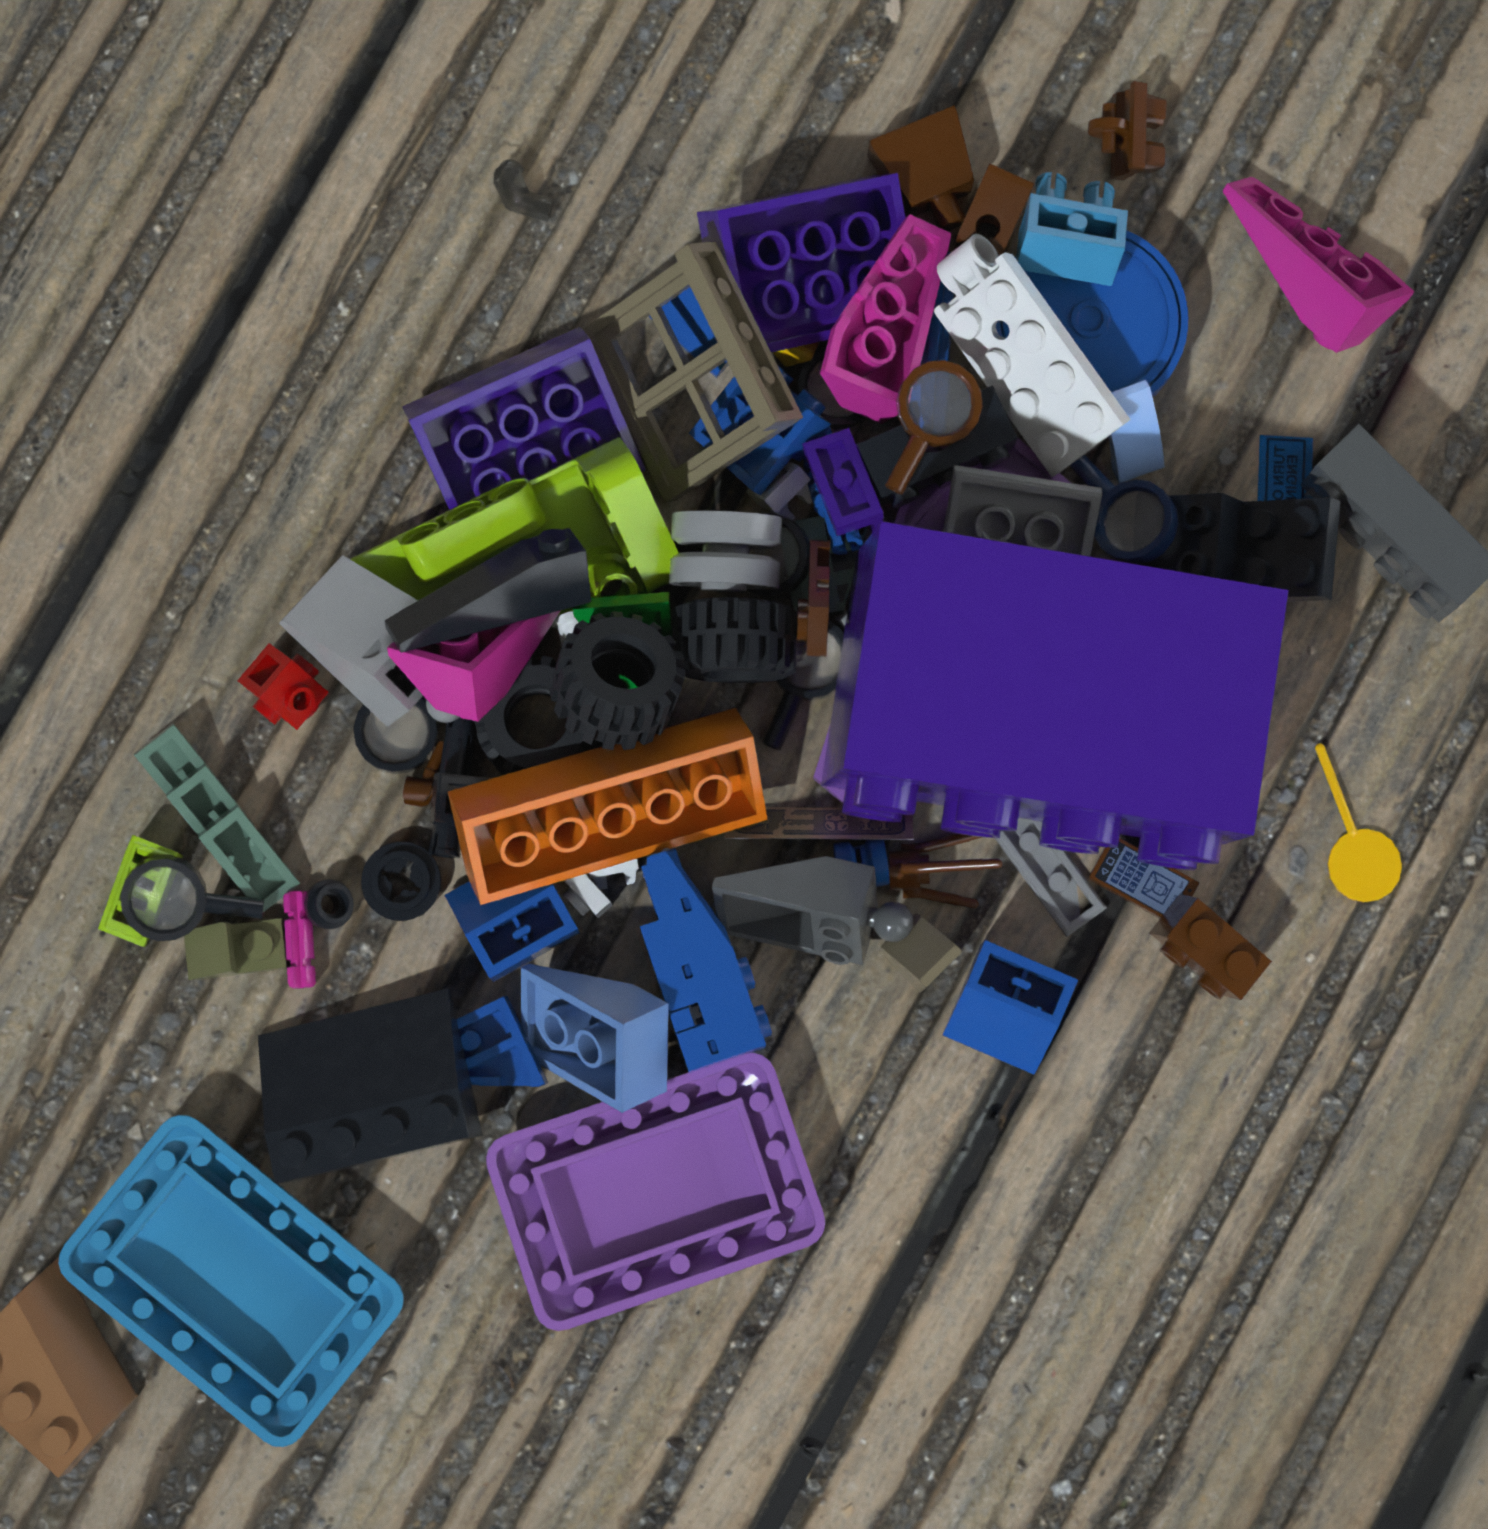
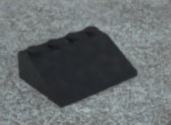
[258,988,483,1184]

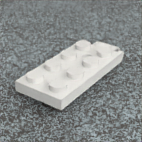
[933,234,1131,477]

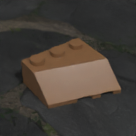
[0,1257,138,1478]

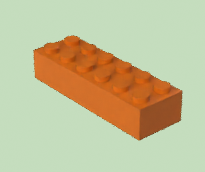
[448,708,768,905]

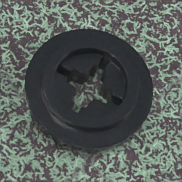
[361,842,442,922]

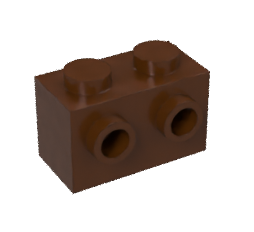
[1149,894,1272,1000]

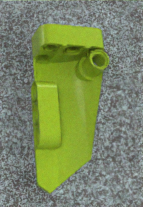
[350,437,679,615]

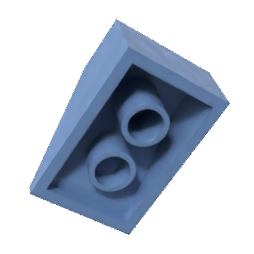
[521,964,669,1113]

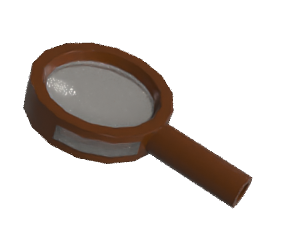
[885,360,983,495]

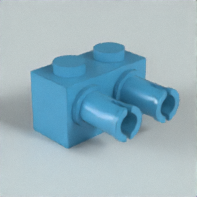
[1016,172,1128,286]

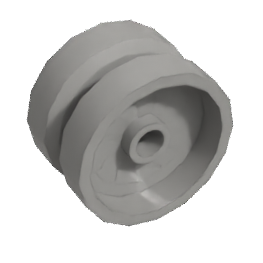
[669,511,782,592]

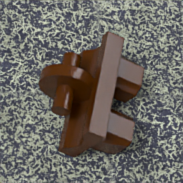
[1088,81,1167,181]

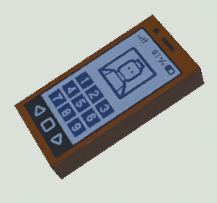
[1087,838,1199,919]

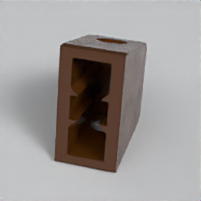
[867,105,974,231]
[956,163,1035,256]

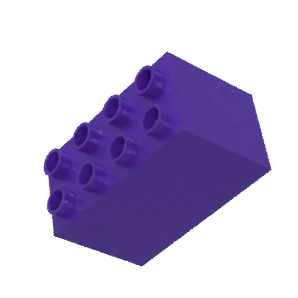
[821,521,1289,870]

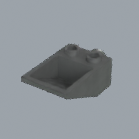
[712,856,913,965]

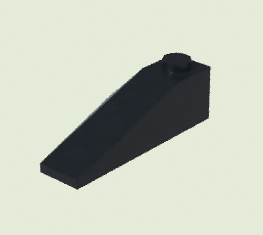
[385,528,592,653]

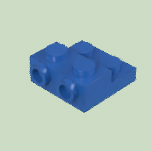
[689,365,831,496]

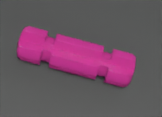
[283,891,316,989]

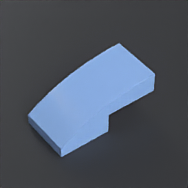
[1108,380,1165,483]

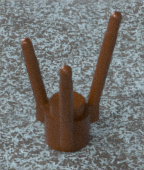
[889,834,1003,909]

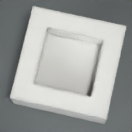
[563,874,612,918]

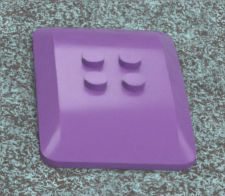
[486,1053,825,1331]

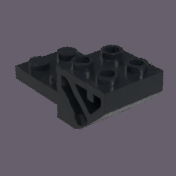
[1133,493,1340,601]

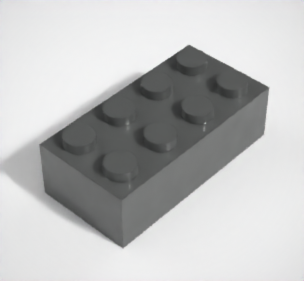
[1300,424,1488,623]

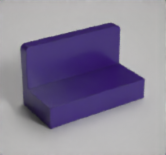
[802,428,883,536]

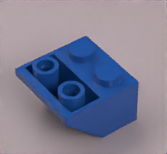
[445,881,580,982]
[942,940,1078,1075]

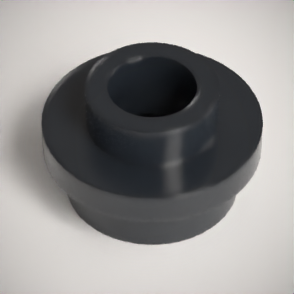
[304,879,354,929]

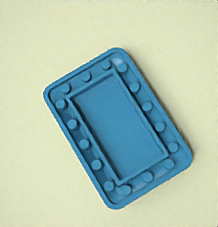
[58,1115,404,1447]

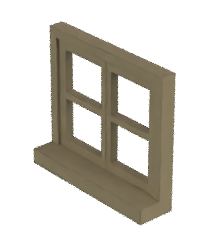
[583,242,803,503]

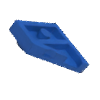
[456,996,548,1087]

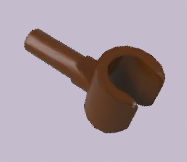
[403,741,443,807]

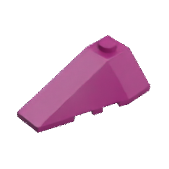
[1223,177,1414,353]

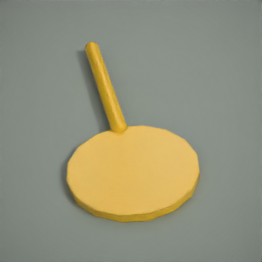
[1315,743,1402,903]

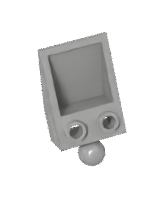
[279,555,459,727]

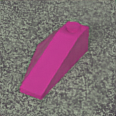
[820,214,952,424]
[387,610,561,722]

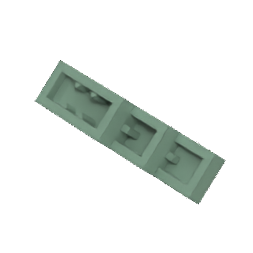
[134,723,300,913]

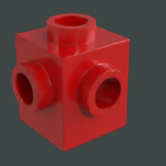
[237,643,329,730]

